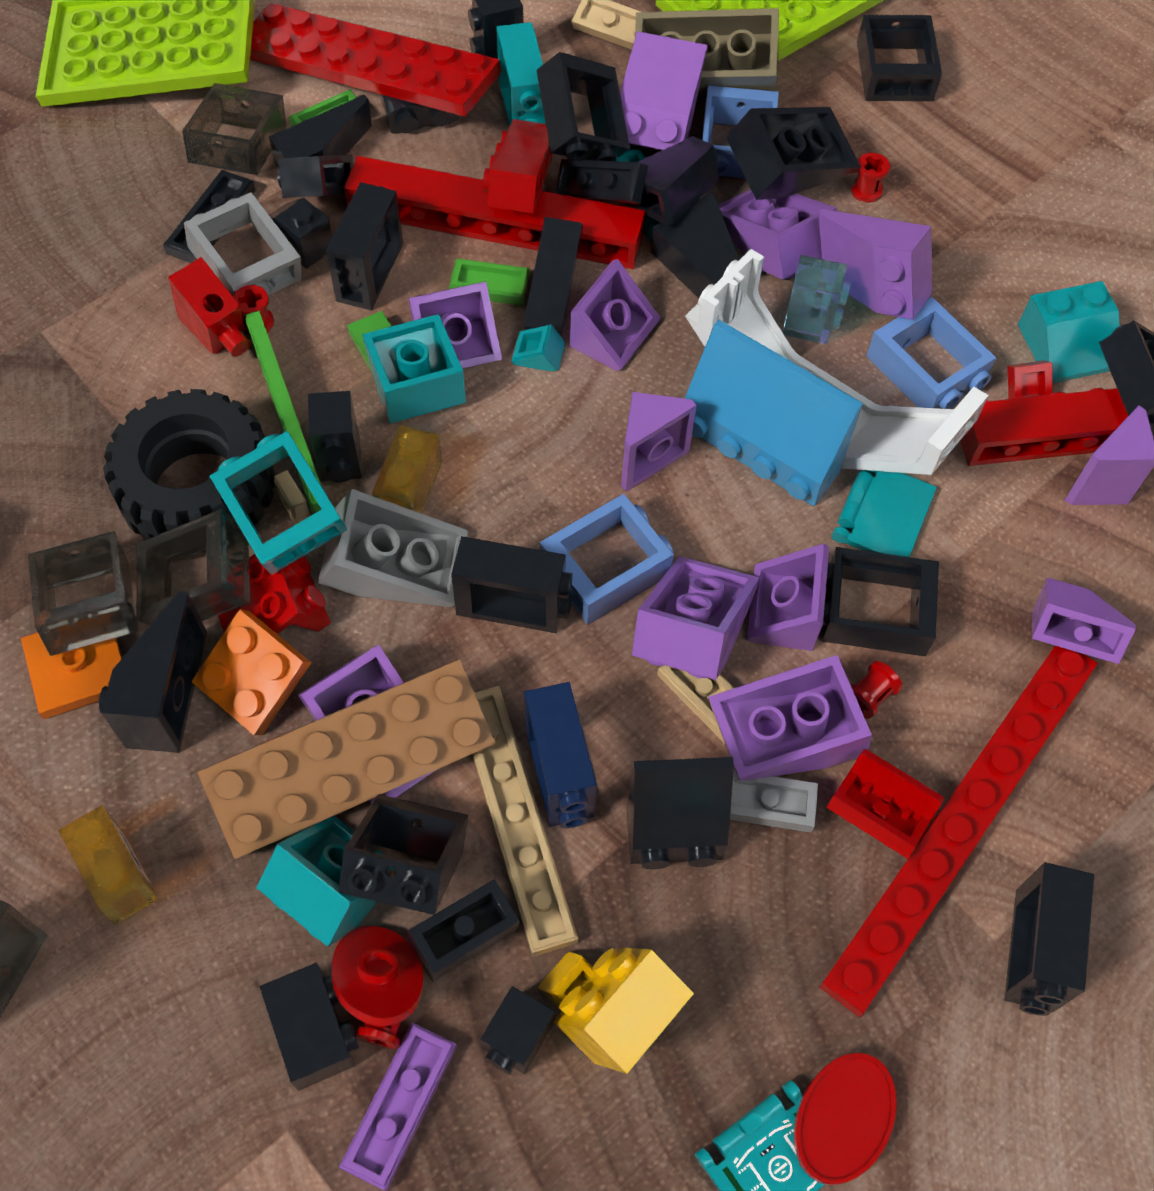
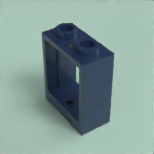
[524,682,597,829]

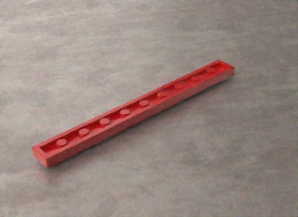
[819,646,1098,1018]

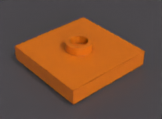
[21,610,123,719]

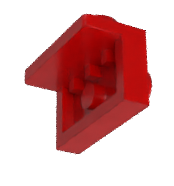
[826,749,944,859]

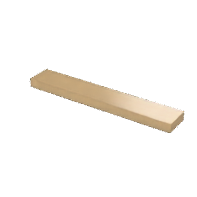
[472,686,578,957]

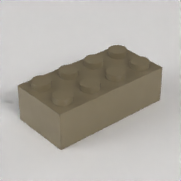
[635,8,779,98]

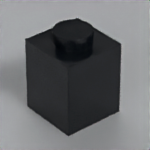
[480,986,555,1075]

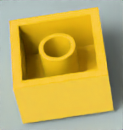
[553,947,694,1074]

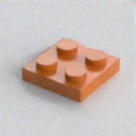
[191,610,312,735]

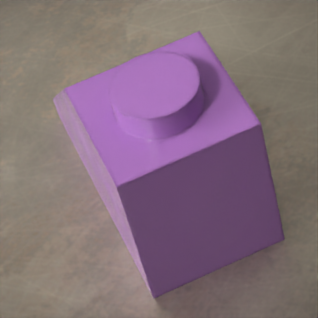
[1032,577,1136,664]

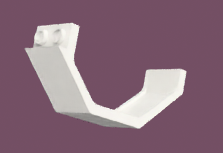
[685,249,989,475]

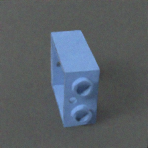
[702,85,779,179]
[866,297,996,409]
[540,494,674,625]

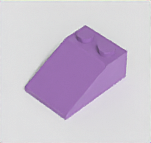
[620,31,708,152]
[719,189,837,279]
[818,209,932,320]
[632,556,760,680]
[298,645,436,804]
[709,655,872,782]

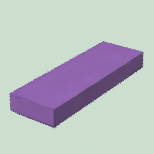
[339,1022,457,1191]

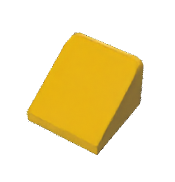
[538,952,595,1008]

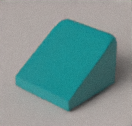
[511,324,565,371]

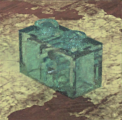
[782,255,851,344]

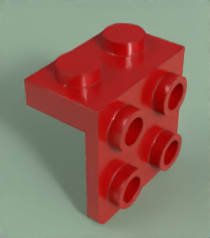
[210,554,331,634]

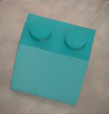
[1018,281,1119,384]
[362,314,466,424]
[256,816,396,947]

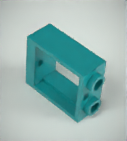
[497,22,546,127]
[210,431,348,575]

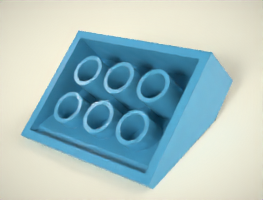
[684,320,863,507]

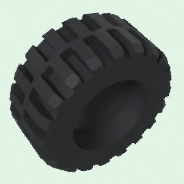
[103,389,276,553]

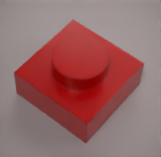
[1007,360,1053,399]

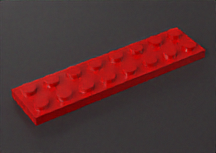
[250,3,502,117]

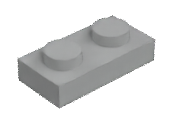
[730,770,818,833]

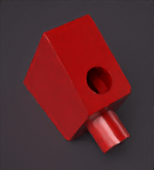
[168,257,251,357]

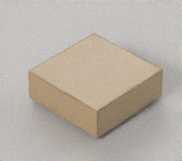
[274,470,310,525]

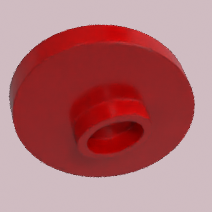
[331,926,423,1026]
[794,1053,897,1185]

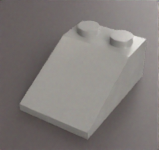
[318,489,468,607]

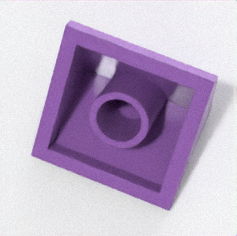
[570,259,661,371]
[408,281,502,368]
[621,392,697,492]
[1065,405,1154,505]
[747,543,829,651]

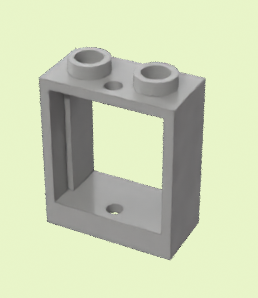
[184,192,301,296]

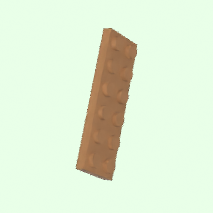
[197,659,496,859]

